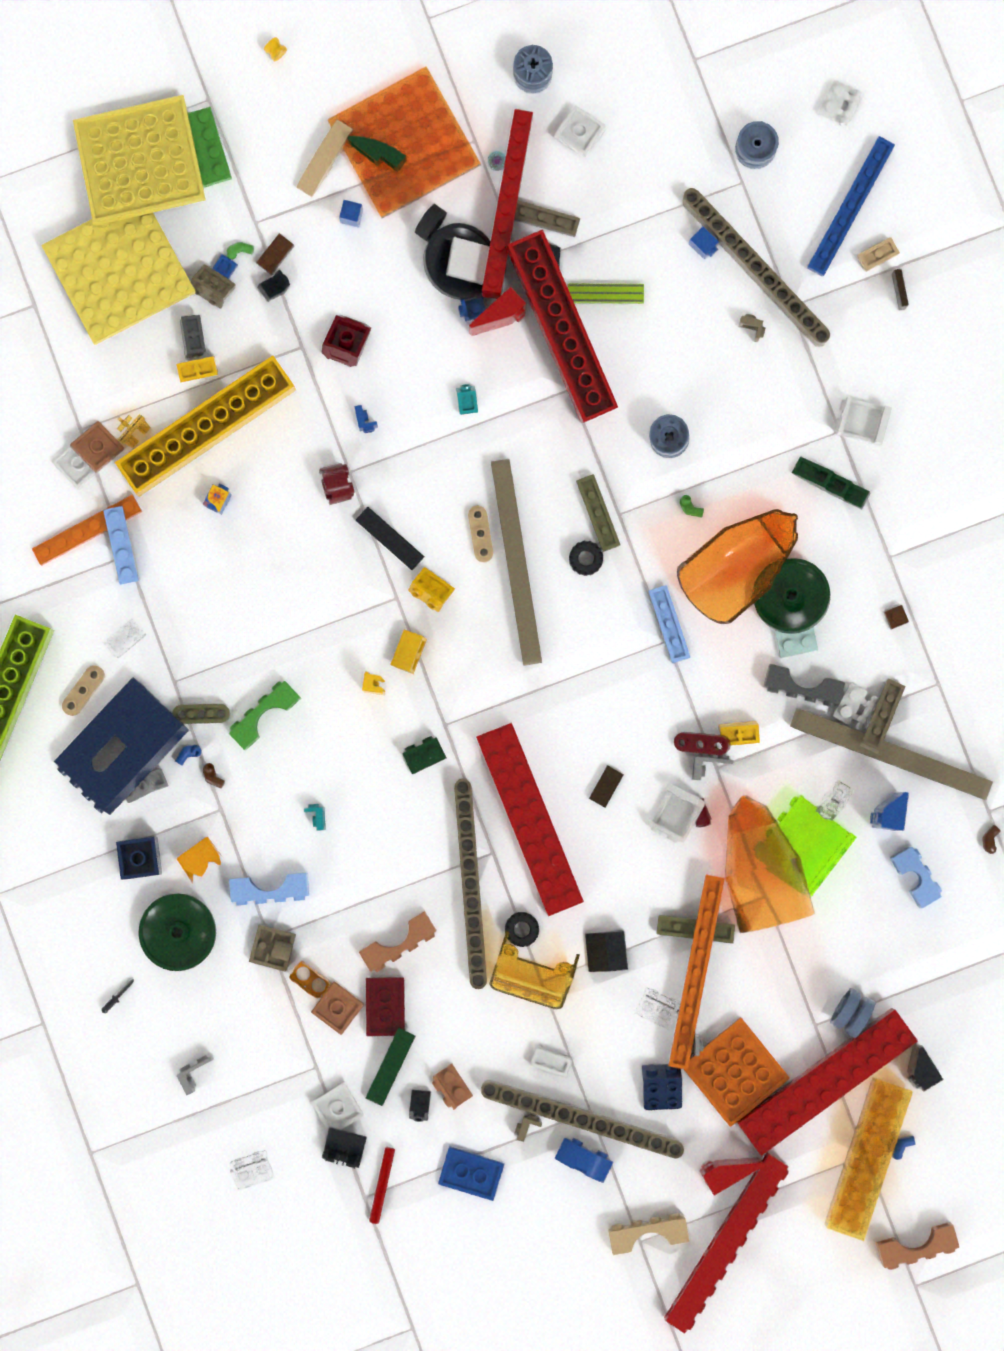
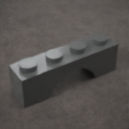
[763,664,845,708]

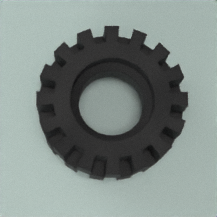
[569,540,604,576]
[505,912,539,947]

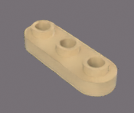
[468,506,493,563]
[62,665,105,716]

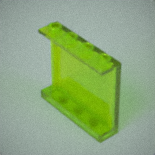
[753,795,857,899]

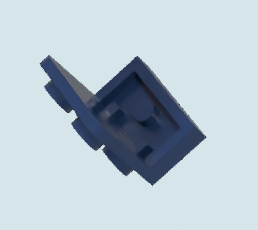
[641,1064,682,1111]

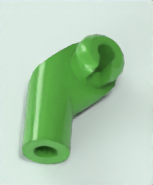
[226,242,255,259]
[679,495,704,518]

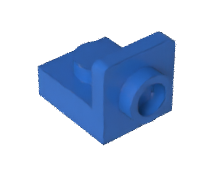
[458,297,486,322]
[354,405,378,433]

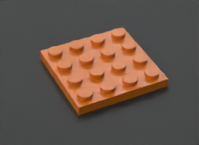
[684,1017,790,1128]

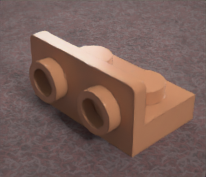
[432,1063,473,1110]

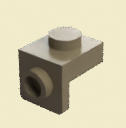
[738,314,766,342]
[514,1114,542,1142]

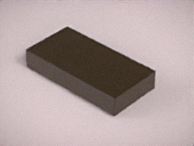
[891,269,909,311]
[588,765,624,808]

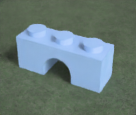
[890,847,942,909]

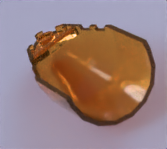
[677,509,798,624]
[725,795,815,933]

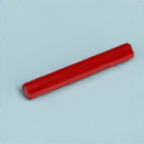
[369,1147,395,1224]

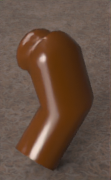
[203,763,225,789]
[982,825,1001,854]

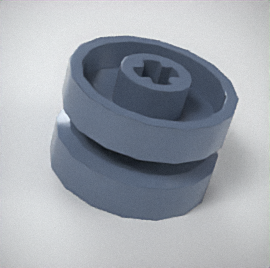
[735,121,779,169]
[830,987,876,1038]

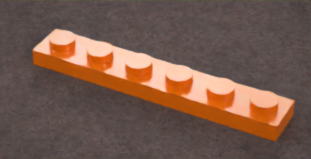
[32,494,142,566]

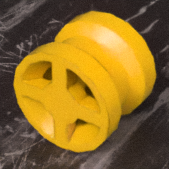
[263,37,287,62]

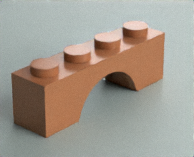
[359,911,437,973]
[875,1222,960,1270]

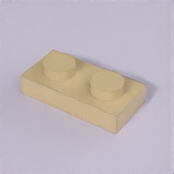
[857,237,900,272]

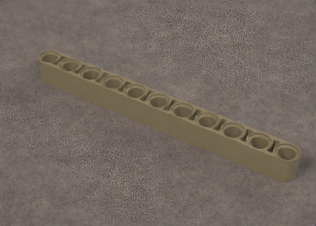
[682,188,830,347]
[491,458,542,666]
[790,708,993,800]
[454,778,487,990]
[481,1080,684,1159]

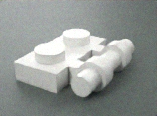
[817,79,863,127]
[832,683,879,732]

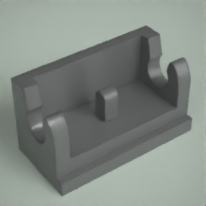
[180,314,206,359]

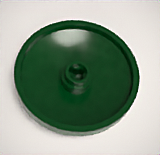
[753,558,831,634]
[138,893,217,971]

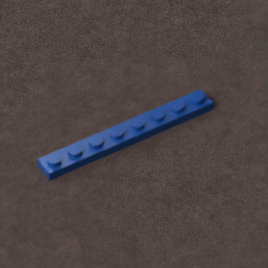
[807,136,896,277]

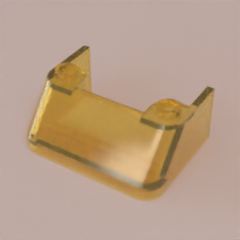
[489,931,580,1009]

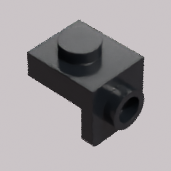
[257,270,290,302]
[409,1090,431,1122]

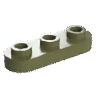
[172,704,230,724]

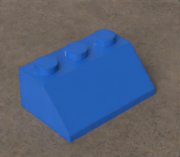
[870,792,909,831]

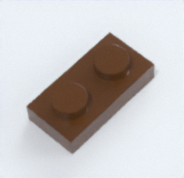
[256,233,295,276]

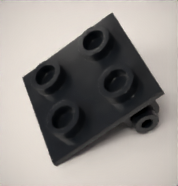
[321,1127,367,1169]

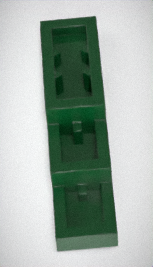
[791,456,871,510]
[365,1028,416,1107]

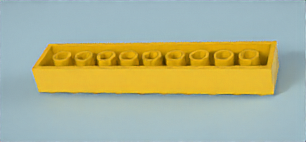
[114,355,296,497]

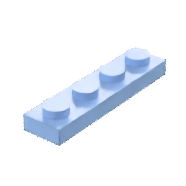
[103,506,139,585]
[648,585,691,664]

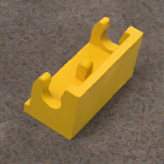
[176,356,218,383]
[390,629,427,675]
[362,671,386,696]
[718,721,760,746]

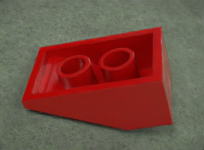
[469,287,526,336]
[699,1157,765,1196]

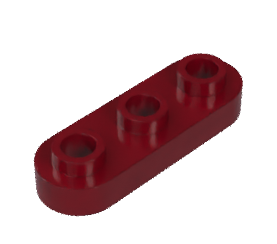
[673,732,731,755]

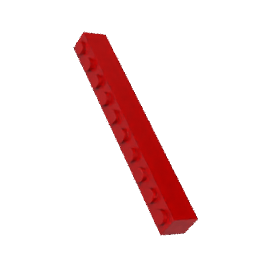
[482,109,533,299]
[664,1152,789,1334]

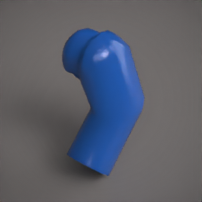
[175,744,202,766]
[891,1136,916,1160]

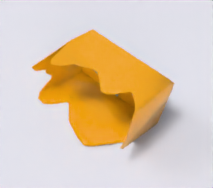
[176,837,223,883]
[289,961,331,998]

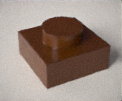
[883,605,909,630]

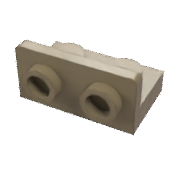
[191,264,236,309]

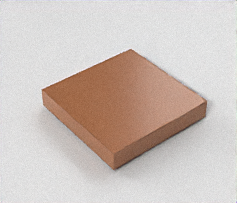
[70,421,125,473]
[311,981,365,1035]

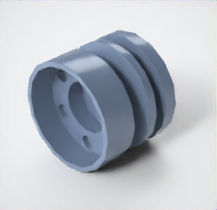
[513,45,553,94]
[649,414,690,458]

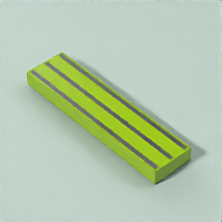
[568,283,644,304]

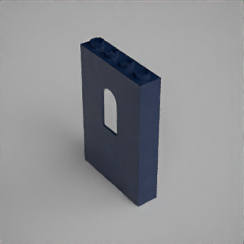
[54,677,189,815]

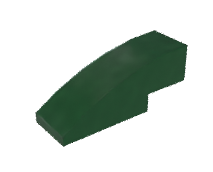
[347,135,407,173]

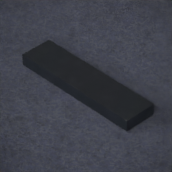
[355,506,425,571]

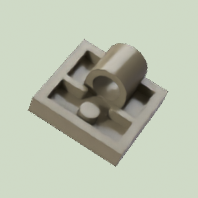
[249,924,296,972]

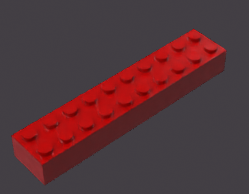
[505,229,619,423]
[476,722,584,917]
[737,1008,918,1156]

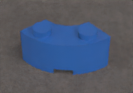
[554,1137,614,1183]

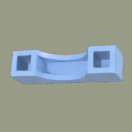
[229,873,310,906]

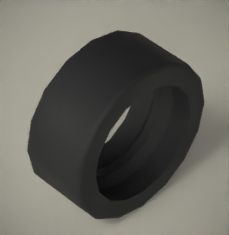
[414,203,447,242]

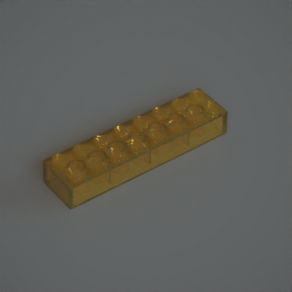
[824,1077,913,1241]

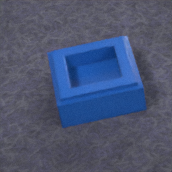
[212,254,238,279]

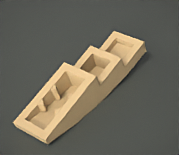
[296,120,353,197]

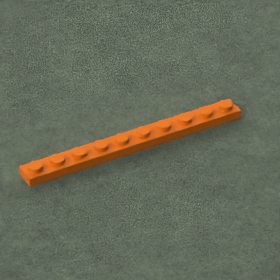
[668,874,725,1070]

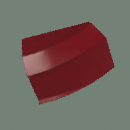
[321,314,372,367]

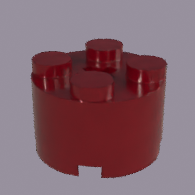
[319,463,355,506]

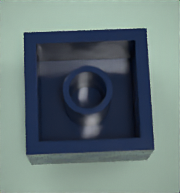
[116,836,163,880]

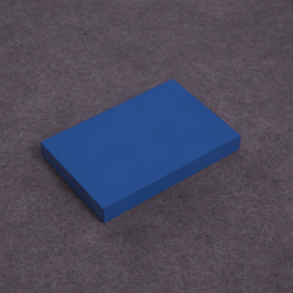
[438,1146,505,1201]

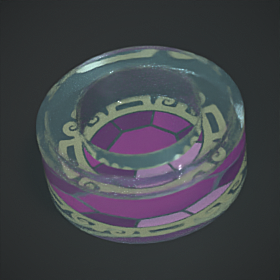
[487,151,506,171]

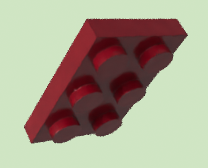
[366,977,405,1037]

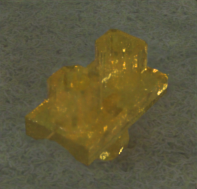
[117,414,151,448]

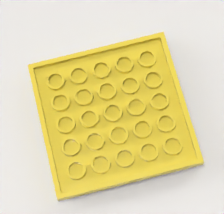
[73,95,206,226]
[41,213,196,346]

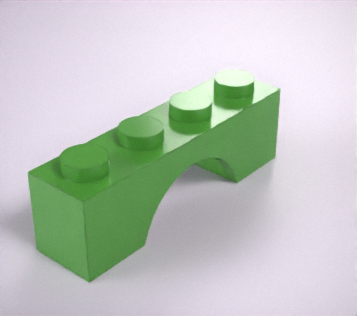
[228,680,302,751]

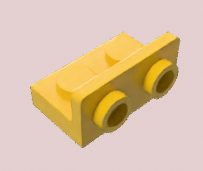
[408,567,455,612]

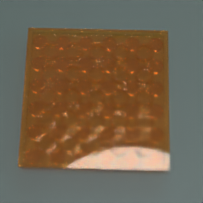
[327,66,481,219]

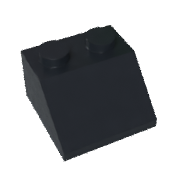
[585,930,628,972]
[907,1043,944,1092]

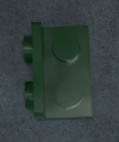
[402,736,447,775]

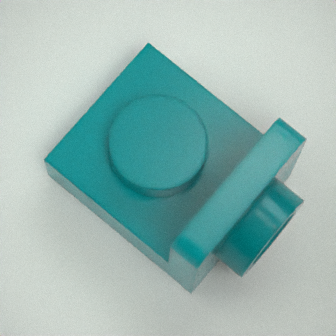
[456,384,479,415]
[304,804,326,831]

